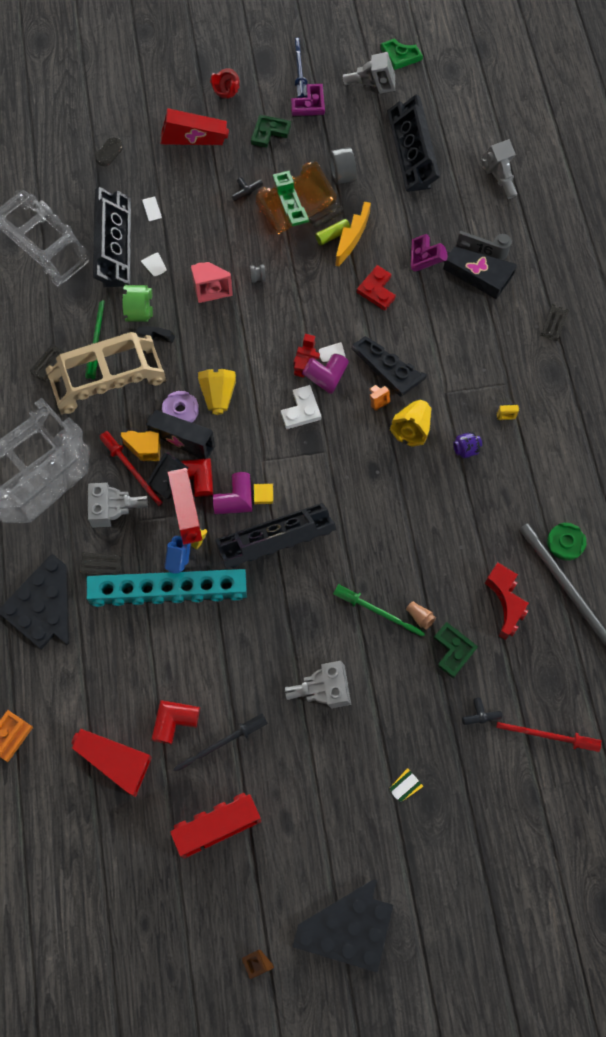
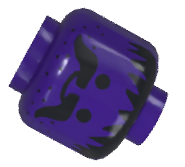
[453,432,482,458]

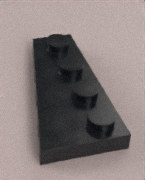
[351,336,427,397]

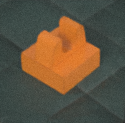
[370,385,390,411]

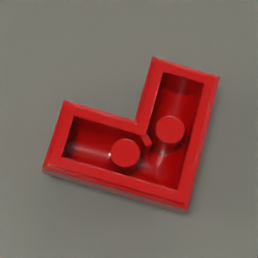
[181,458,213,497]
[151,700,200,745]

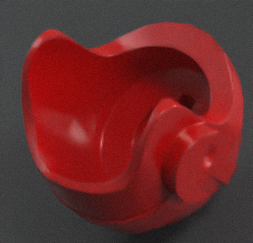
[210,68,240,99]

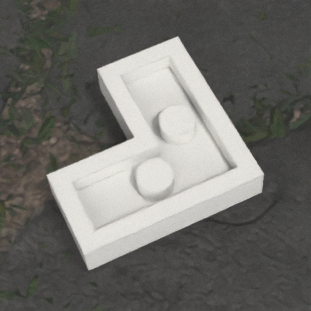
[281,385,321,429]

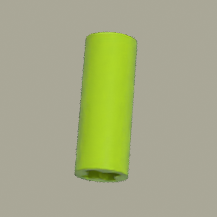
[315,219,351,246]

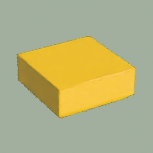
[497,405,519,420]
[254,484,273,504]

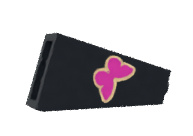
[443,247,517,299]
[146,410,215,459]

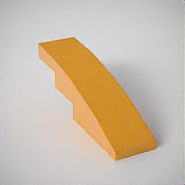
[336,202,371,266]

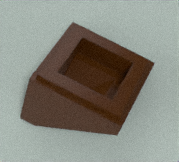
[242,949,274,980]

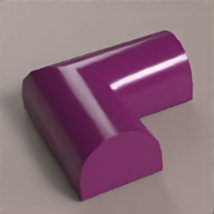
[291,84,325,117]
[411,234,448,272]
[302,354,349,394]
[213,472,252,514]

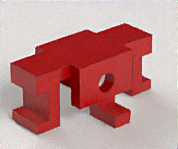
[294,334,320,378]

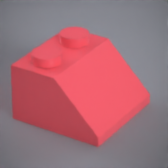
[191,262,233,303]

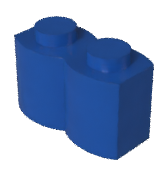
[165,535,191,573]

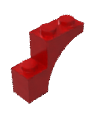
[484,562,529,640]

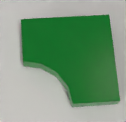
[380,38,423,70]

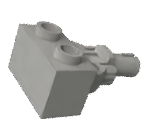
[343,52,395,94]
[481,139,517,199]
[88,483,148,528]
[285,661,351,708]

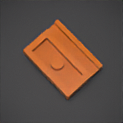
[0,710,33,762]

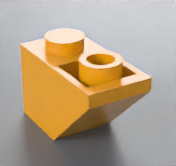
[121,431,161,461]

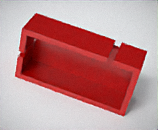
[170,793,262,859]

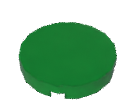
[547,523,587,561]

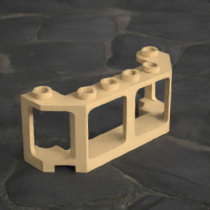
[46,332,166,415]

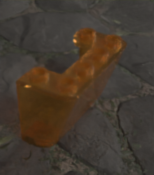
[256,161,337,234]

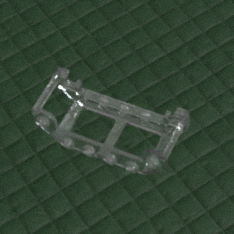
[0,190,89,287]
[0,398,73,501]
[0,417,90,523]

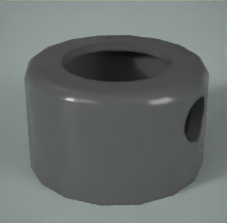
[329,147,357,185]

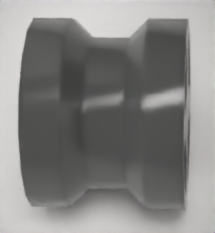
[250,264,266,283]

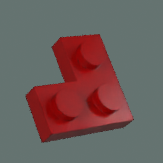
[356,265,396,311]

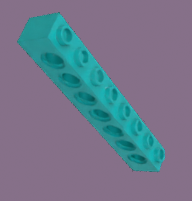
[87,569,247,607]

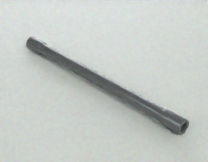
[519,523,606,647]

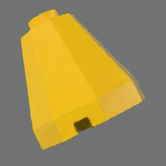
[198,369,236,415]
[390,400,431,447]

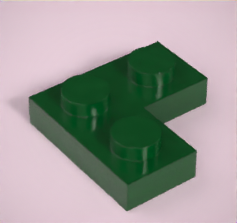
[251,114,291,148]
[433,622,478,678]

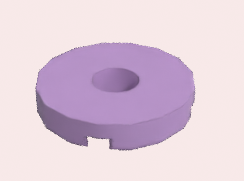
[162,391,199,423]

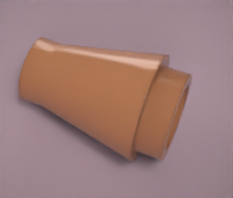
[406,601,436,629]

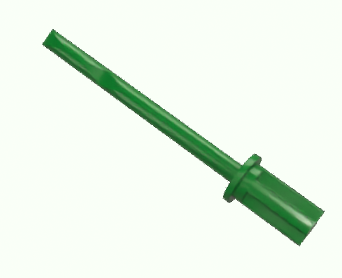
[85,300,105,380]
[333,584,424,636]

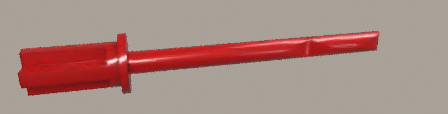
[100,431,162,506]
[496,722,602,752]

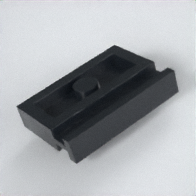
[147,452,189,499]

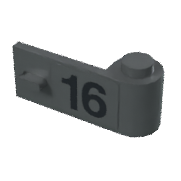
[456,231,512,260]

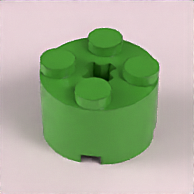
[123,285,153,322]

